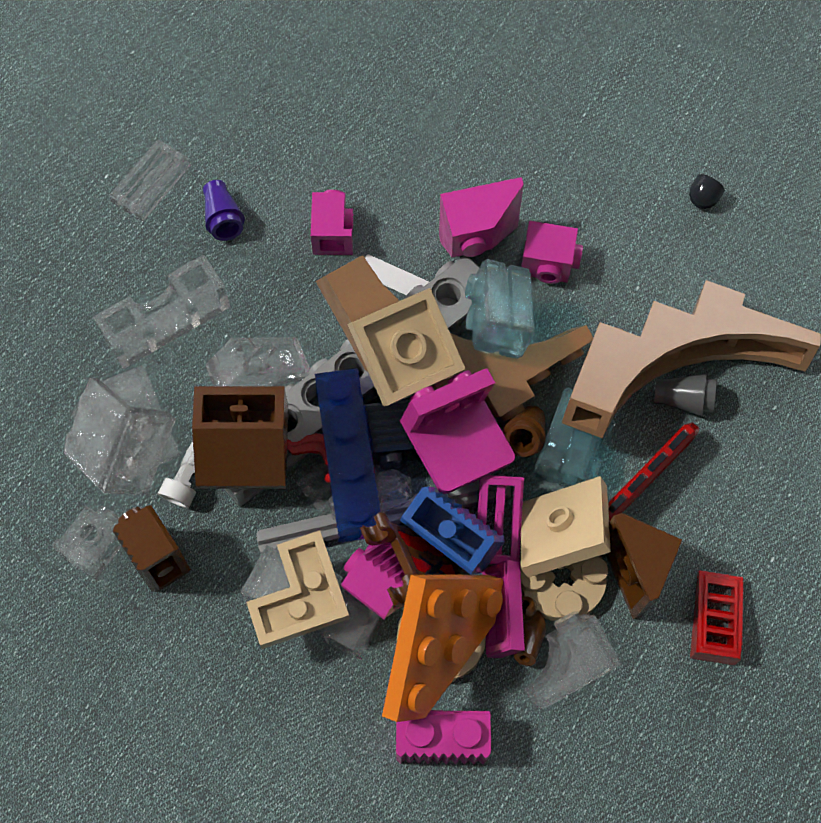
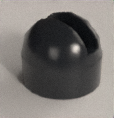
[689,174,725,209]

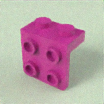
[400,368,515,494]

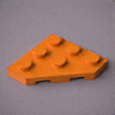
[382,575,504,722]

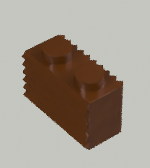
[113,505,191,592]

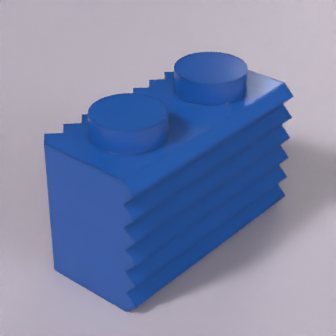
[400,486,505,575]

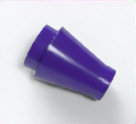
[203,180,245,241]

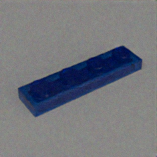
[315,368,381,542]

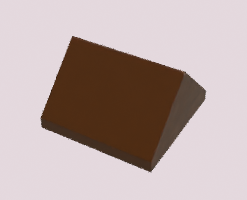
[606,513,682,620]

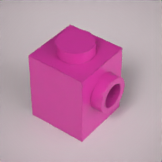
[520,221,583,284]

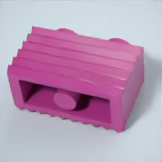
[341,543,405,620]
[396,710,491,765]

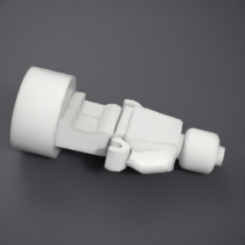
[157,441,196,509]

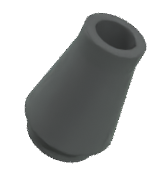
[654,374,717,416]

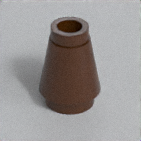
[503,406,546,457]

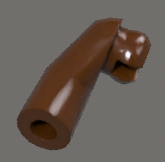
[514,596,547,666]

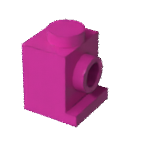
[310,190,353,255]

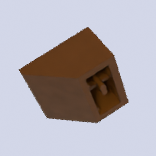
[192,386,288,489]

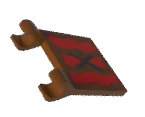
[360,512,461,607]

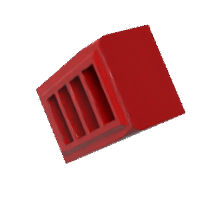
[690,570,743,665]

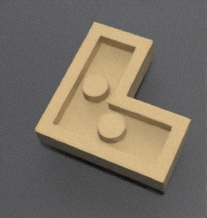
[246,530,350,649]

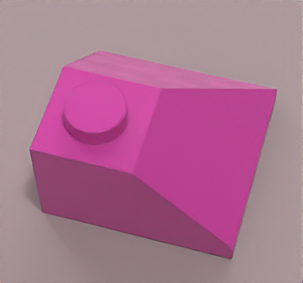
[439,177,524,258]

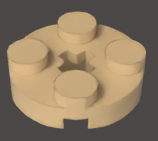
[520,555,608,622]

